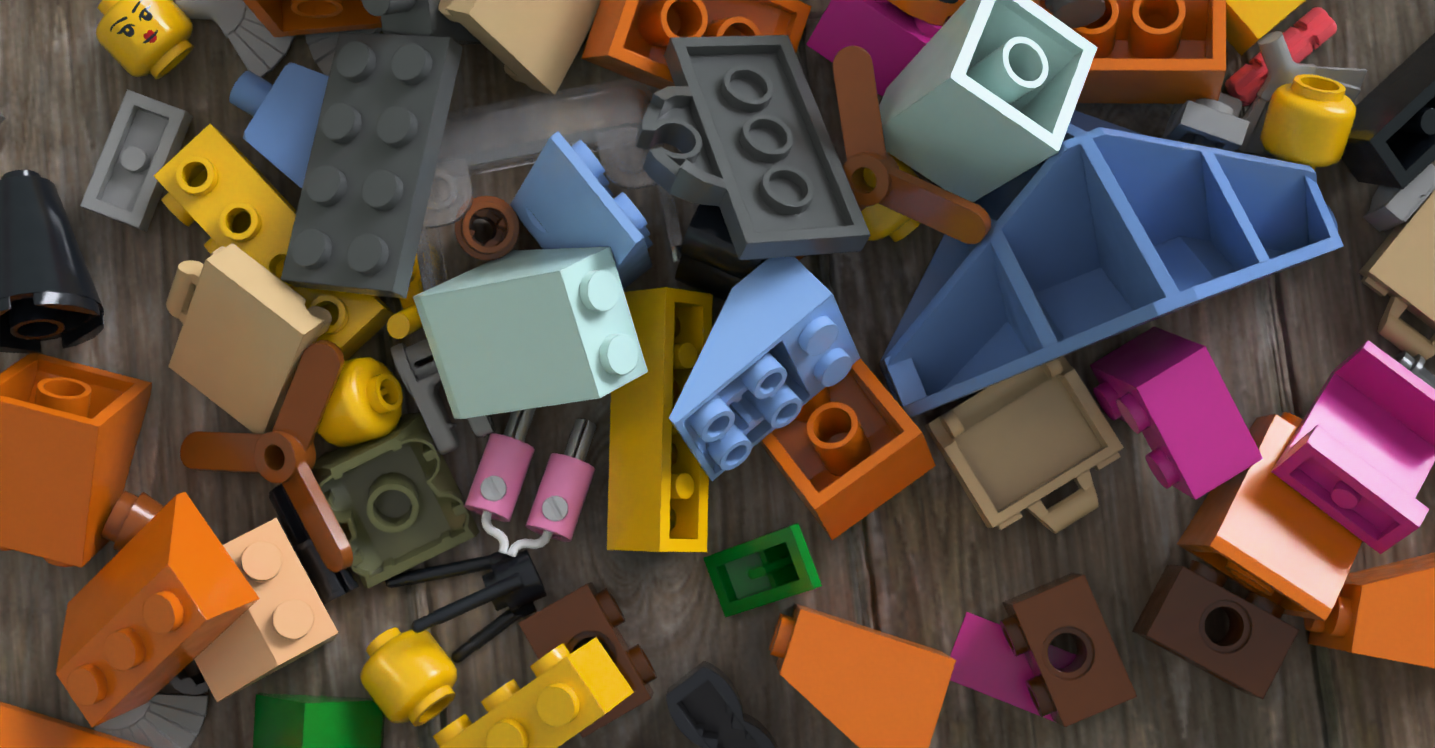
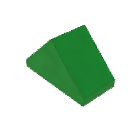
[703,523,822,618]
[253,693,385,748]

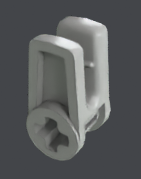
[390,338,497,456]

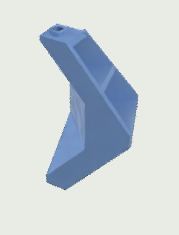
[879,110,1344,418]

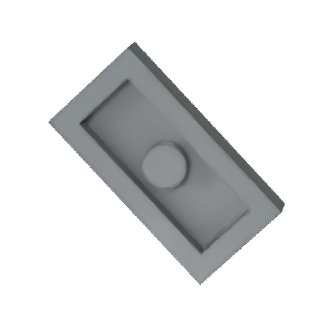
[80,89,193,232]

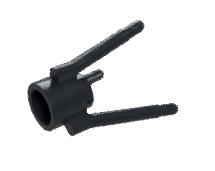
[385,549,547,663]

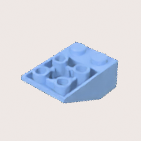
[510,131,653,289]
[669,256,860,481]

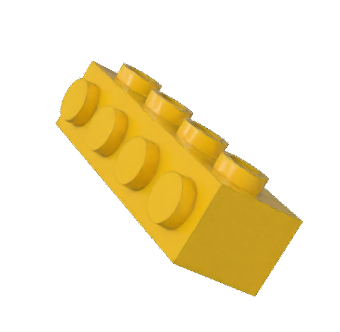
[153,124,394,362]
[607,287,713,552]
[418,637,634,748]

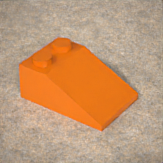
[581,0,812,89]
[759,358,936,541]

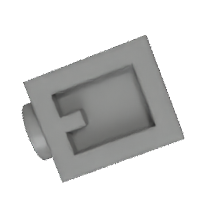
[1162,92,1250,152]

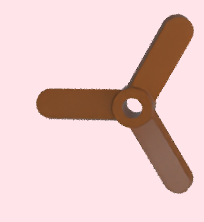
[794,45,991,260]
[180,340,353,573]

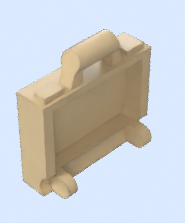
[439,0,601,95]
[1359,190,1435,361]
[166,243,332,434]
[924,356,1124,534]

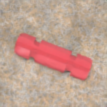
[1225,7,1337,107]

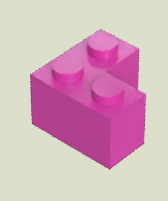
[1090,326,1263,500]

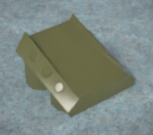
[311,412,480,588]

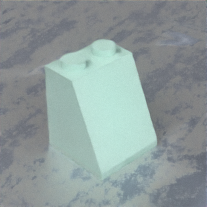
[879,0,1098,202]
[413,247,648,419]

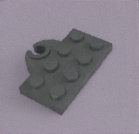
[636,35,870,260]

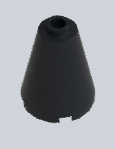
[0,170,104,354]

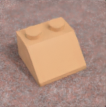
[194,518,338,703]

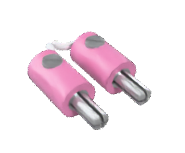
[464,408,596,557]

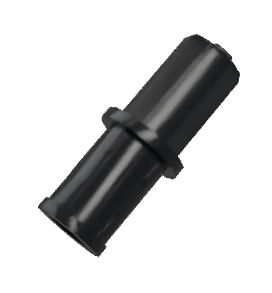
[269,484,359,605]

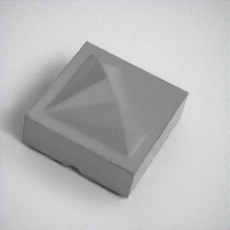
[1363,163,1435,232]

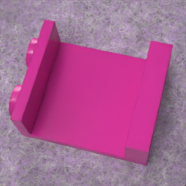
[1272,340,1435,554]

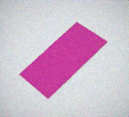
[950,612,1076,722]

